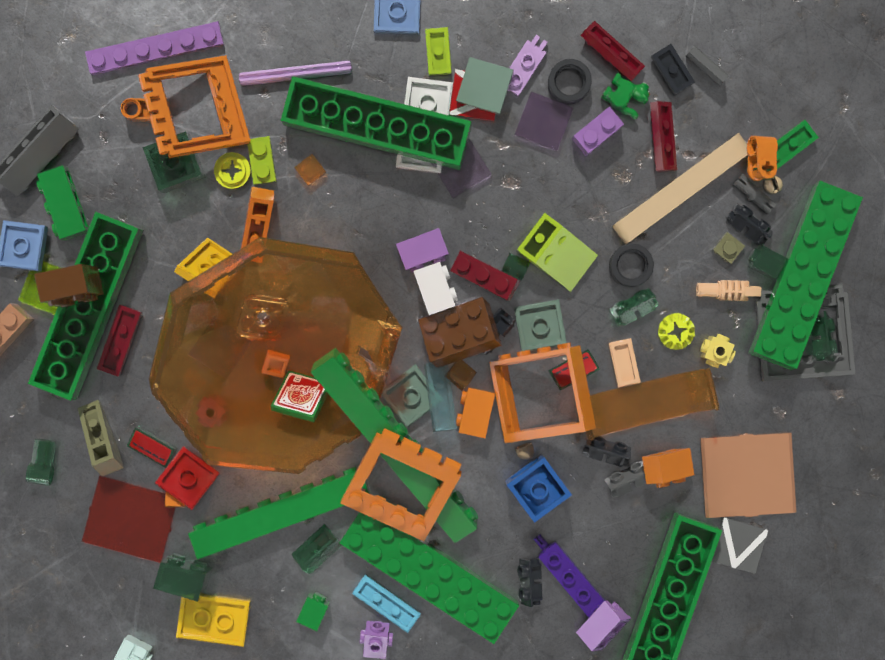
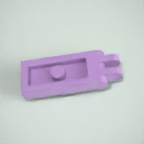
[508,35,548,97]

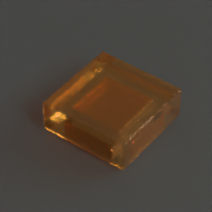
[294,154,326,186]
[445,360,477,391]

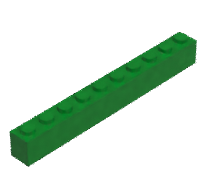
[311,348,478,543]

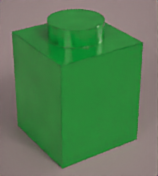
[296,592,330,631]

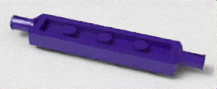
[533,534,606,617]

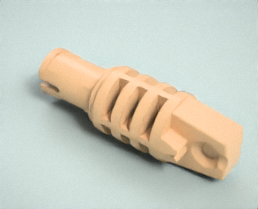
[696,280,761,301]

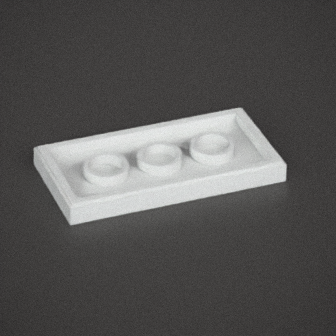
[396,77,453,174]

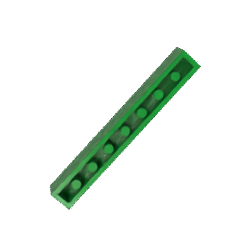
[188,467,371,560]

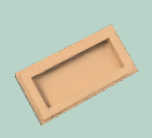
[608,338,641,388]

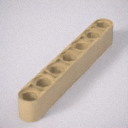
[612,133,748,245]

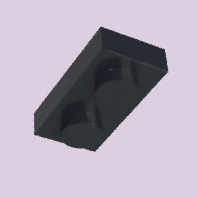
[651,44,695,95]

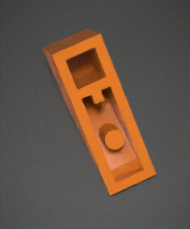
[239,187,274,263]

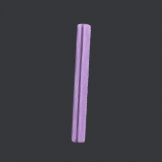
[239,61,352,86]

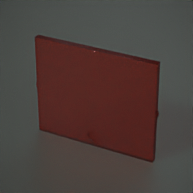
[81,475,176,563]

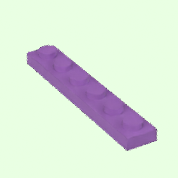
[85,21,224,75]

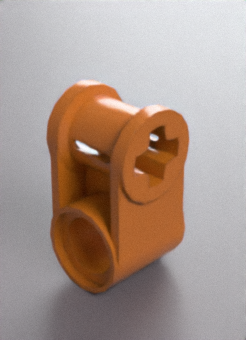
[120,98,157,123]
[747,136,778,181]

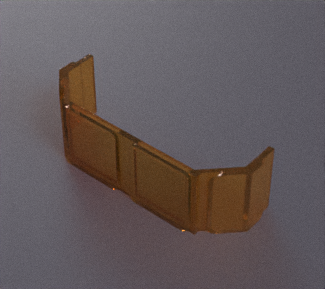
[585,368,719,440]

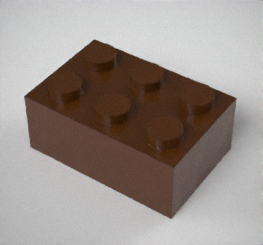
[34,264,104,307]
[418,297,502,368]

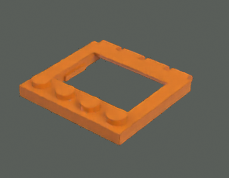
[138,55,251,158]
[341,428,462,541]

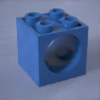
[505,454,572,523]

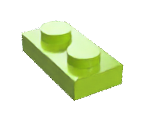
[425,27,451,76]
[248,136,277,185]

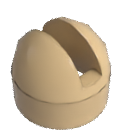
[763,176,783,194]
[515,442,535,461]

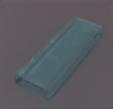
[424,363,457,432]

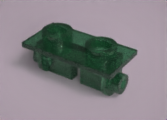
[609,288,659,327]
[811,311,837,362]

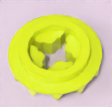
[214,152,251,189]
[658,313,695,350]

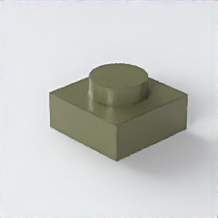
[712,232,745,264]

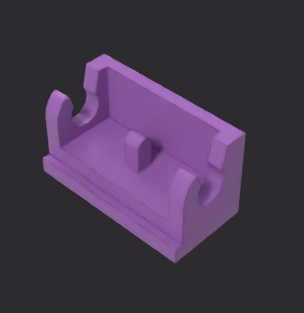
[576,600,631,651]

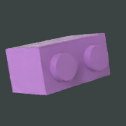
[572,106,624,156]
[396,228,449,273]

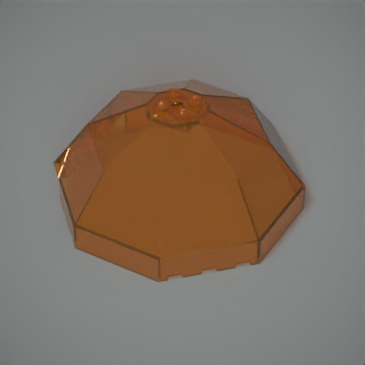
[149,237,402,474]

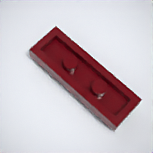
[580,21,645,81]
[650,101,677,171]
[450,251,520,301]
[97,304,143,377]

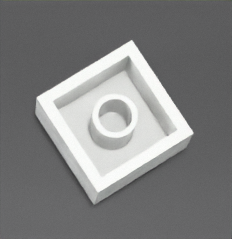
[414,262,458,316]

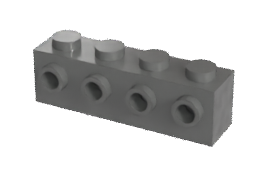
[0,105,79,197]

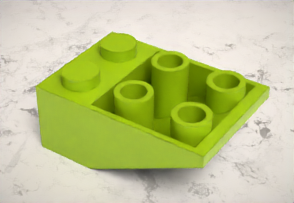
[516,213,598,292]

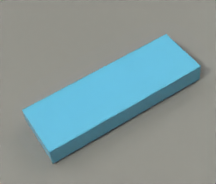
[352,574,421,633]

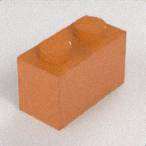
[455,387,495,438]
[642,448,694,488]

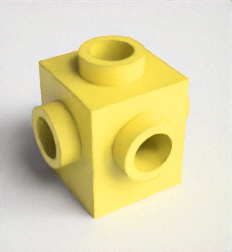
[700,334,736,368]

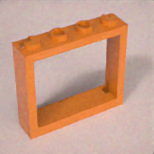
[489,342,596,443]

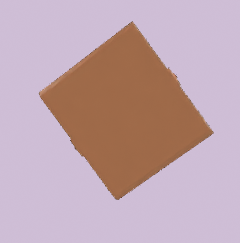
[701,433,796,518]

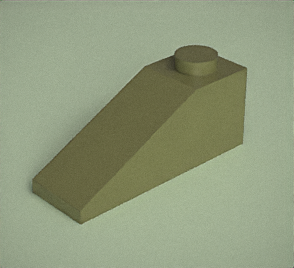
[78,400,124,477]

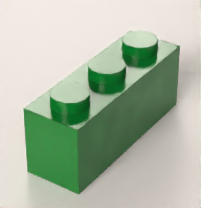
[37,165,89,241]

